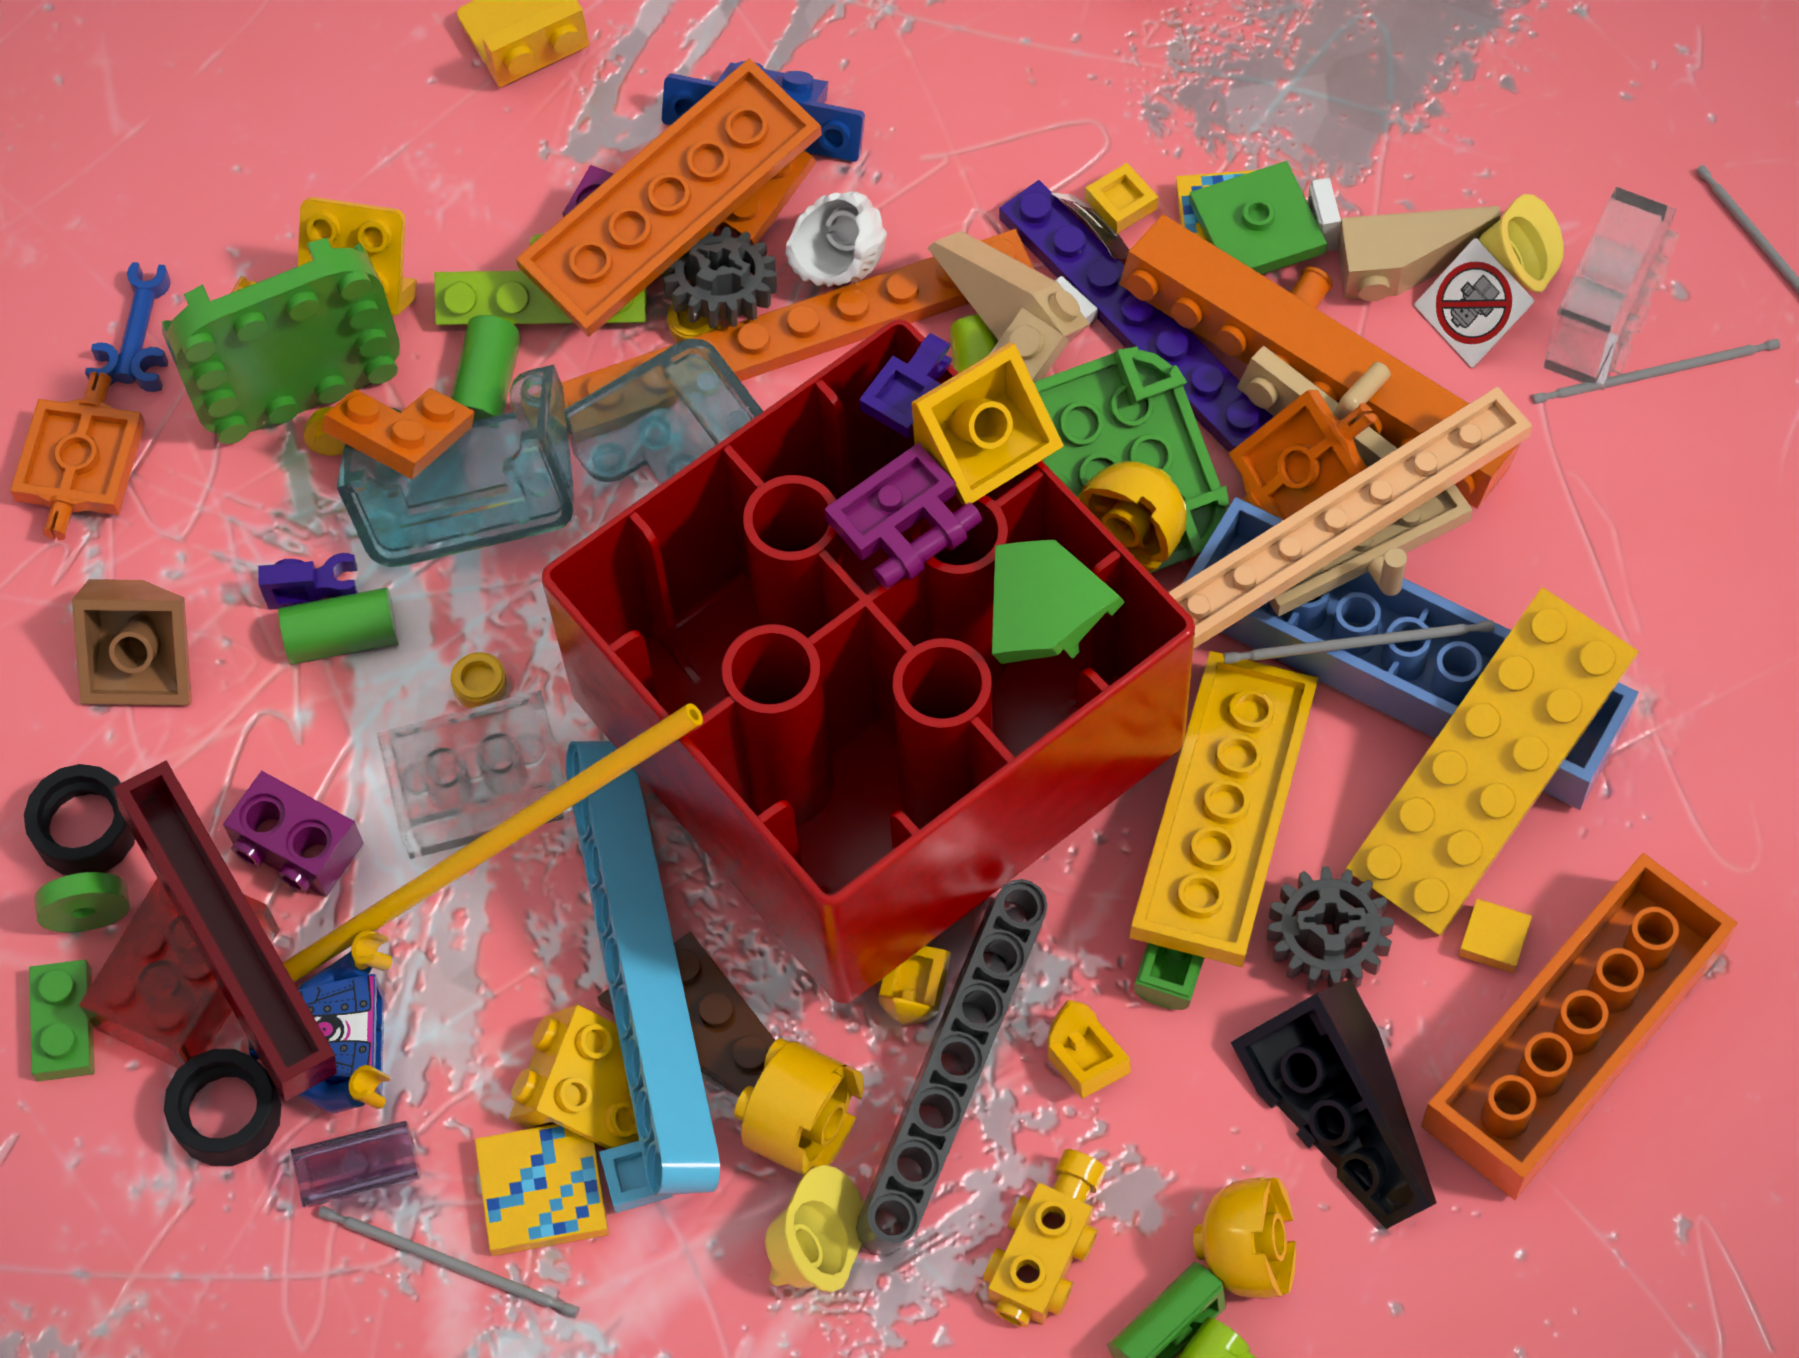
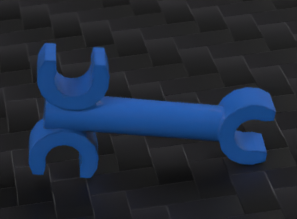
[85,262,171,392]

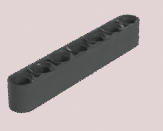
[856,879,1047,1255]

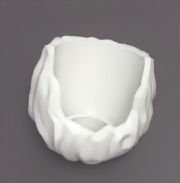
[785,191,887,287]

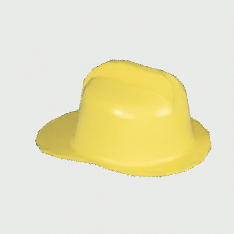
[1478,194,1564,293]
[765,1165,864,1293]

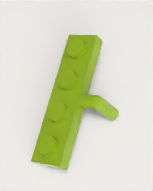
[434,234,647,325]

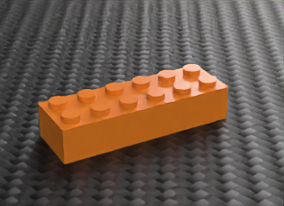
[1421,853,1738,1200]

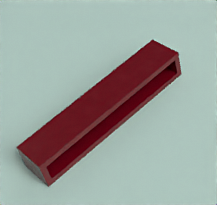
[114,760,337,1102]

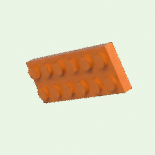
[515,58,822,337]

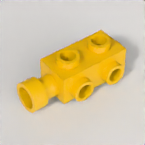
[983,1149,1107,1328]

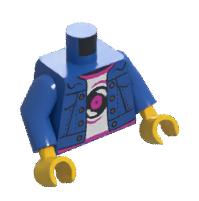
[249,930,392,1114]

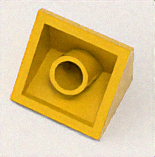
[912,342,1064,505]

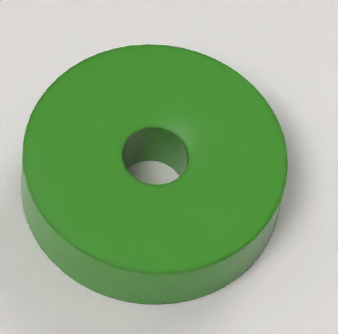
[34,872,130,933]

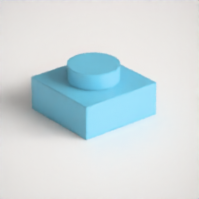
[599,1141,673,1213]

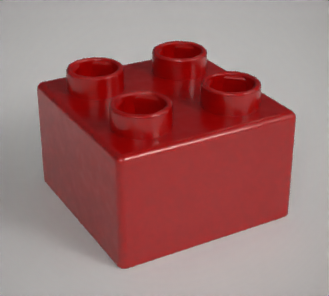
[542,319,1195,1004]

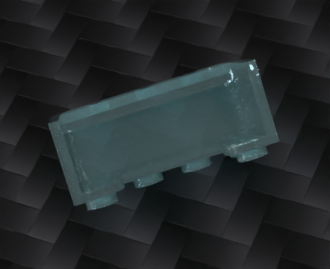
[563,339,763,484]

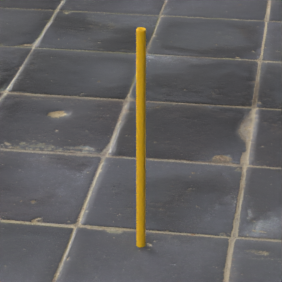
[283,703,703,982]

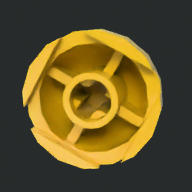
[1078,461,1187,572]
[1193,1177,1296,1299]

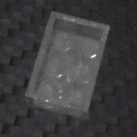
[1543,187,1679,390]
[376,690,574,859]

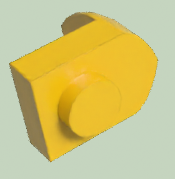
[878,946,952,1025]
[1047,1000,1131,1099]

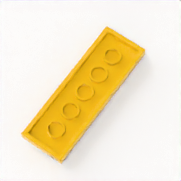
[1345,587,1639,936]
[1129,651,1318,967]

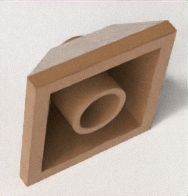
[72,579,192,705]

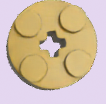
[734,1038,864,1176]

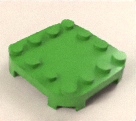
[162,238,400,444]
[1034,347,1230,573]

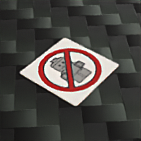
[1414,238,1535,368]

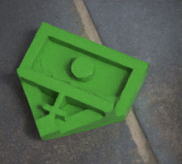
[992,540,1124,664]

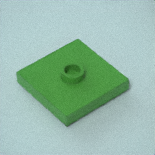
[1189,161,1327,275]

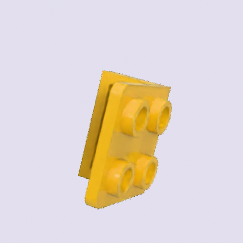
[457,0,590,88]
[297,197,417,316]
[508,1004,639,1149]

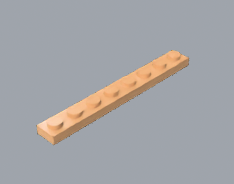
[1168,386,1533,649]

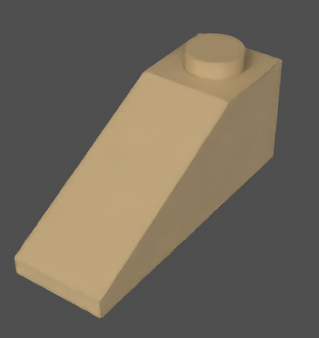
[1337,206,1501,301]
[928,230,1090,345]

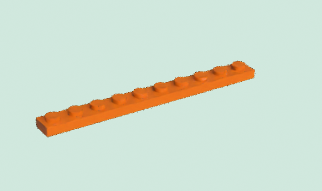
[520,229,1035,450]

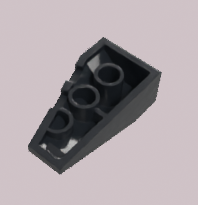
[1230,979,1437,1229]

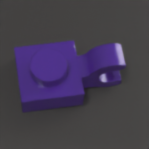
[859,333,952,439]
[258,553,358,610]

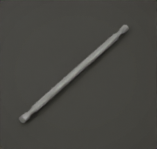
[1696,165,1799,294]
[1531,339,1780,404]
[1223,620,1494,664]
[318,1206,579,1318]

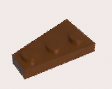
[597,931,776,1097]

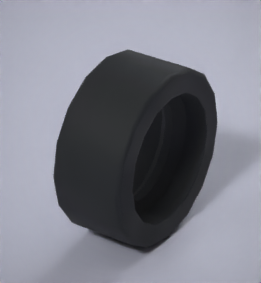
[24,764,135,875]
[164,1049,282,1166]

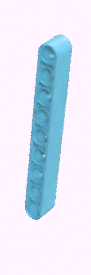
[566,741,720,1196]

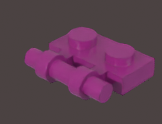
[824,442,982,589]

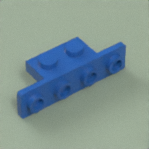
[661,61,865,162]

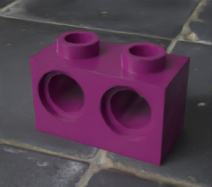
[223,770,364,897]

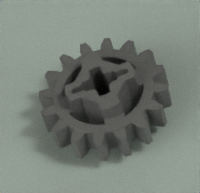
[663,227,777,328]
[1267,866,1394,990]

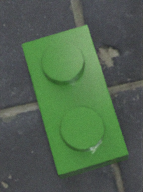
[29,959,95,1082]

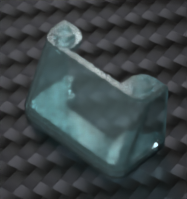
[337,364,575,567]

